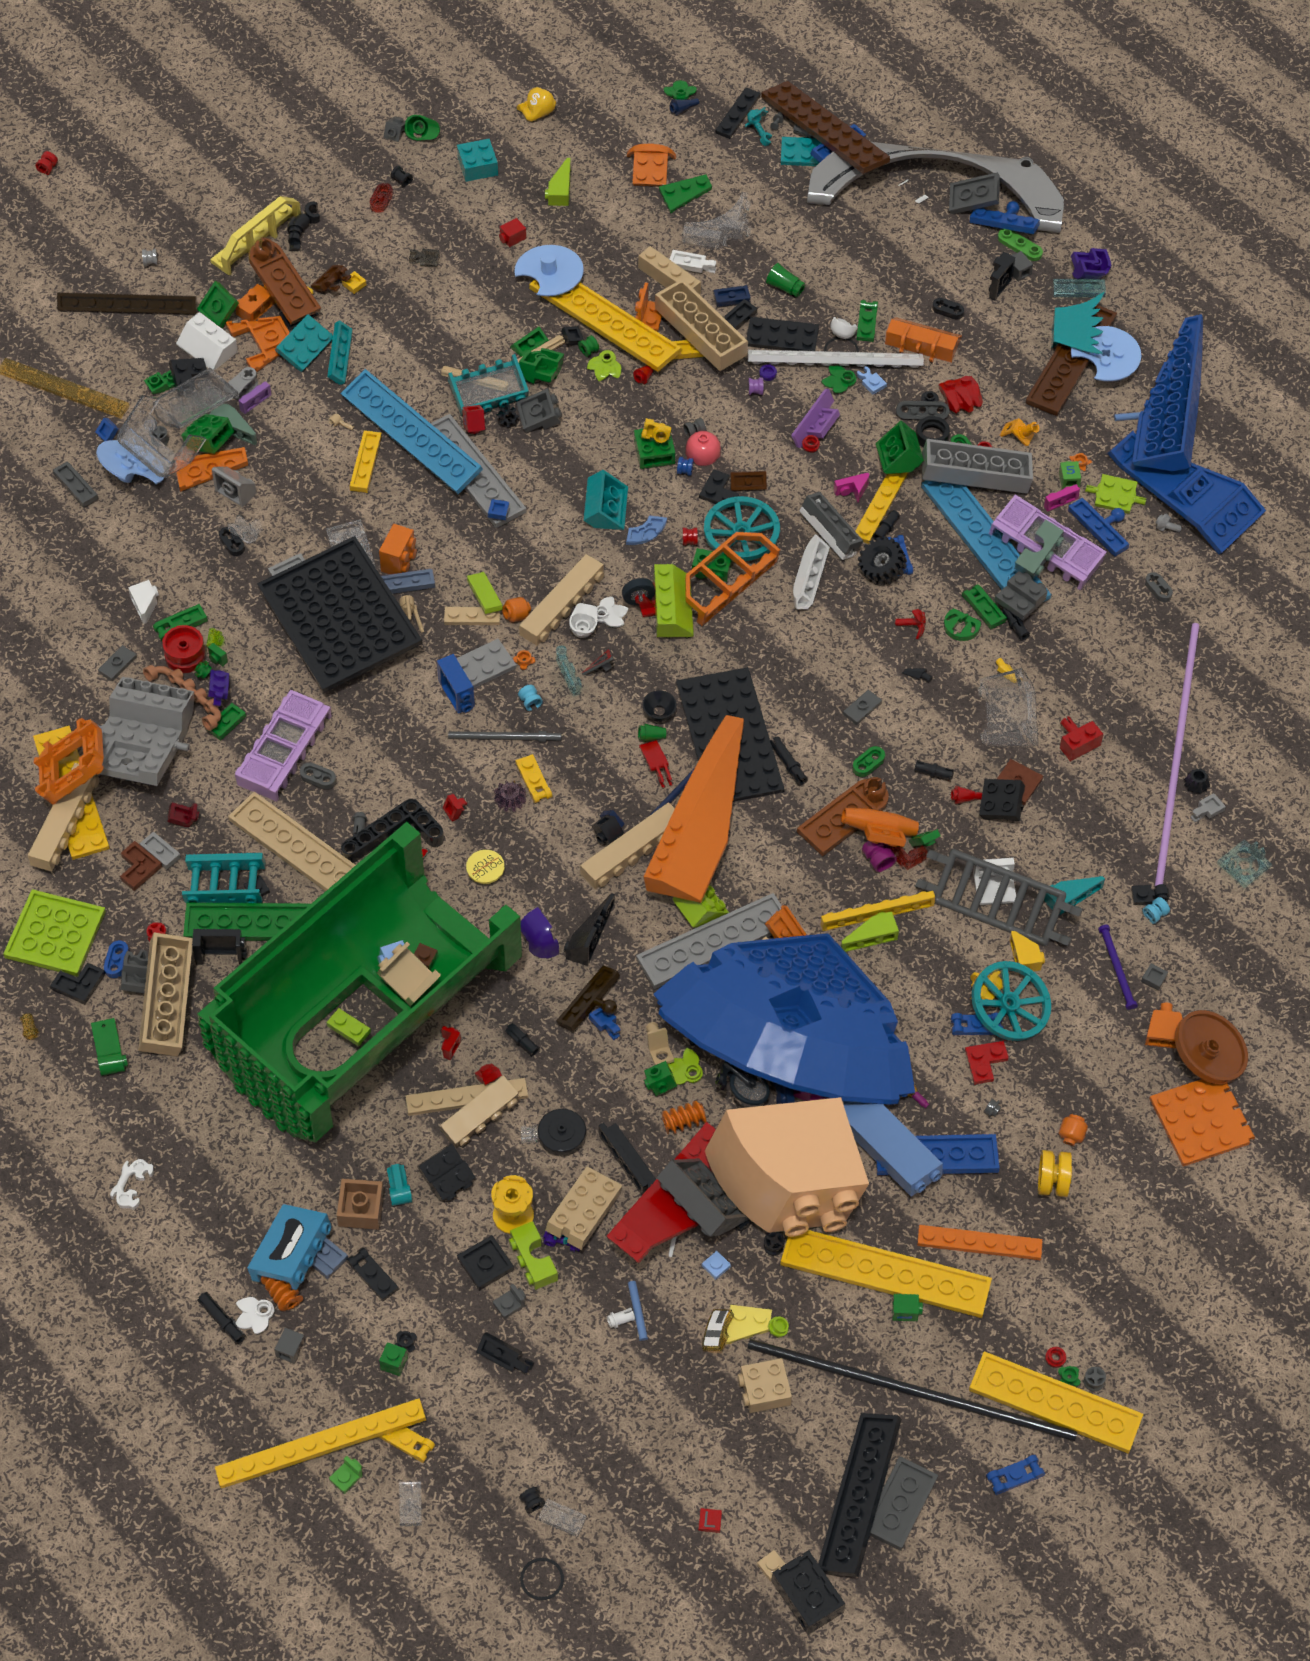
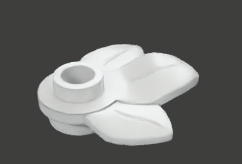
[597,597,628,627]
[236,1297,274,1334]

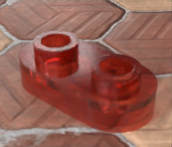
[370,183,393,212]

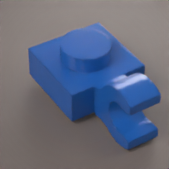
[588,1007,621,1040]

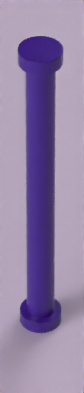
[1098,924,1138,1010]

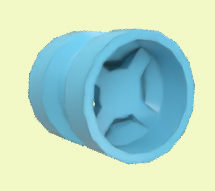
[518,685,543,711]
[1142,897,1170,924]

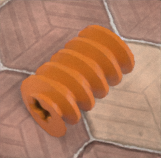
[662,1101,707,1135]
[261,1276,303,1311]

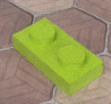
[326,1008,371,1046]

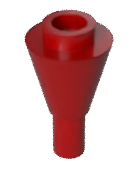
[633,365,654,384]
[951,785,982,804]

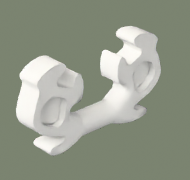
[110,1159,154,1210]

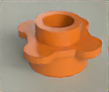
[513,650,535,670]

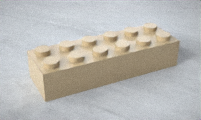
[655,279,748,371]
[138,932,192,1057]

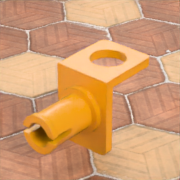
[1000,418,1040,446]

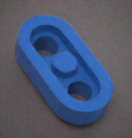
[104,940,129,978]

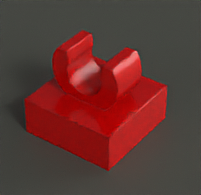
[443,794,467,822]

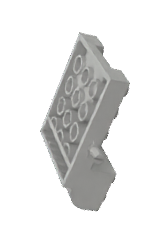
[98,677,194,786]

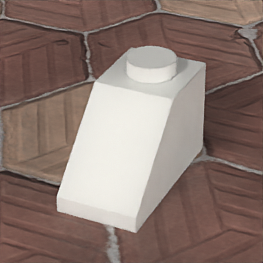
[128,580,159,624]

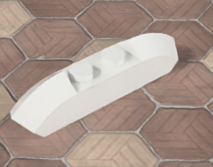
[793,534,830,609]

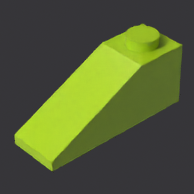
[545,158,571,206]
[841,911,899,952]

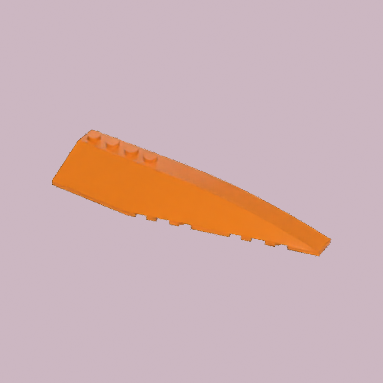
[643,715,744,903]

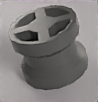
[150,426,169,447]
[1083,1366,1106,1392]

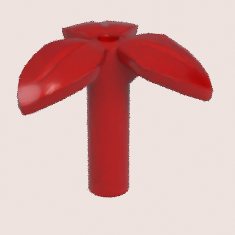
[895,609,926,640]

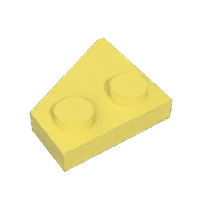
[726,1305,772,1344]

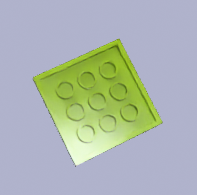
[3,889,106,977]

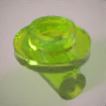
[206,628,224,647]

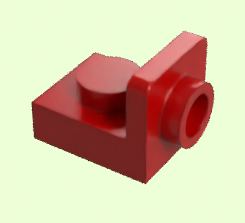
[441,1026,461,1061]

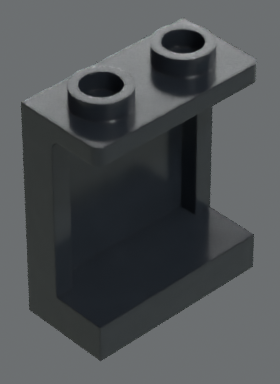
[192,929,247,965]

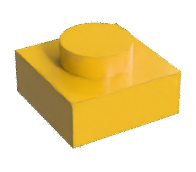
[342,271,367,294]

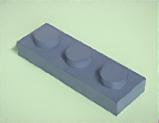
[381,569,435,594]

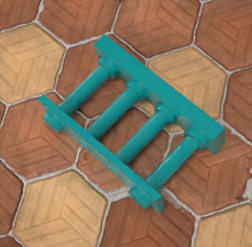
[182,853,266,903]

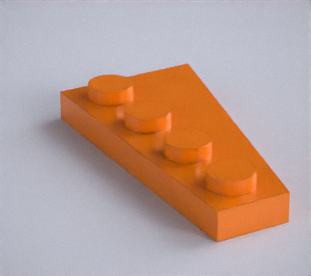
[174,447,248,492]

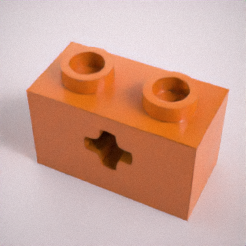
[235,284,275,322]

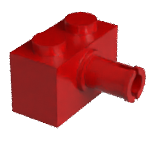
[1060,716,1103,762]

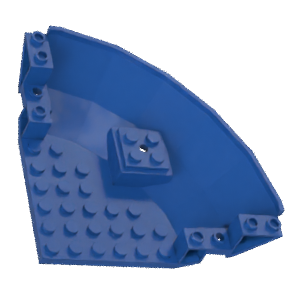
[653,933,915,1105]

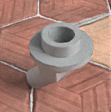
[1155,513,1181,532]

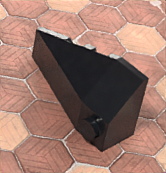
[564,893,615,966]

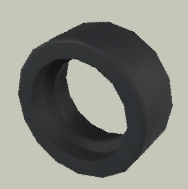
[916,416,950,448]

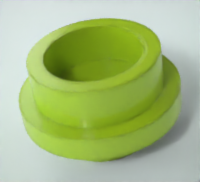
[768,1317,789,1337]

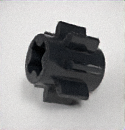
[495,404,519,427]

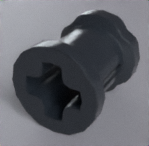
[390,166,413,187]

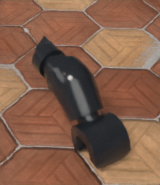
[287,201,320,251]

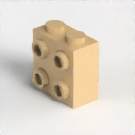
[737,1358,792,1413]

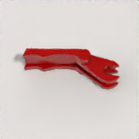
[639,740,672,788]

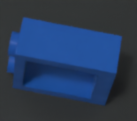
[437,654,475,714]

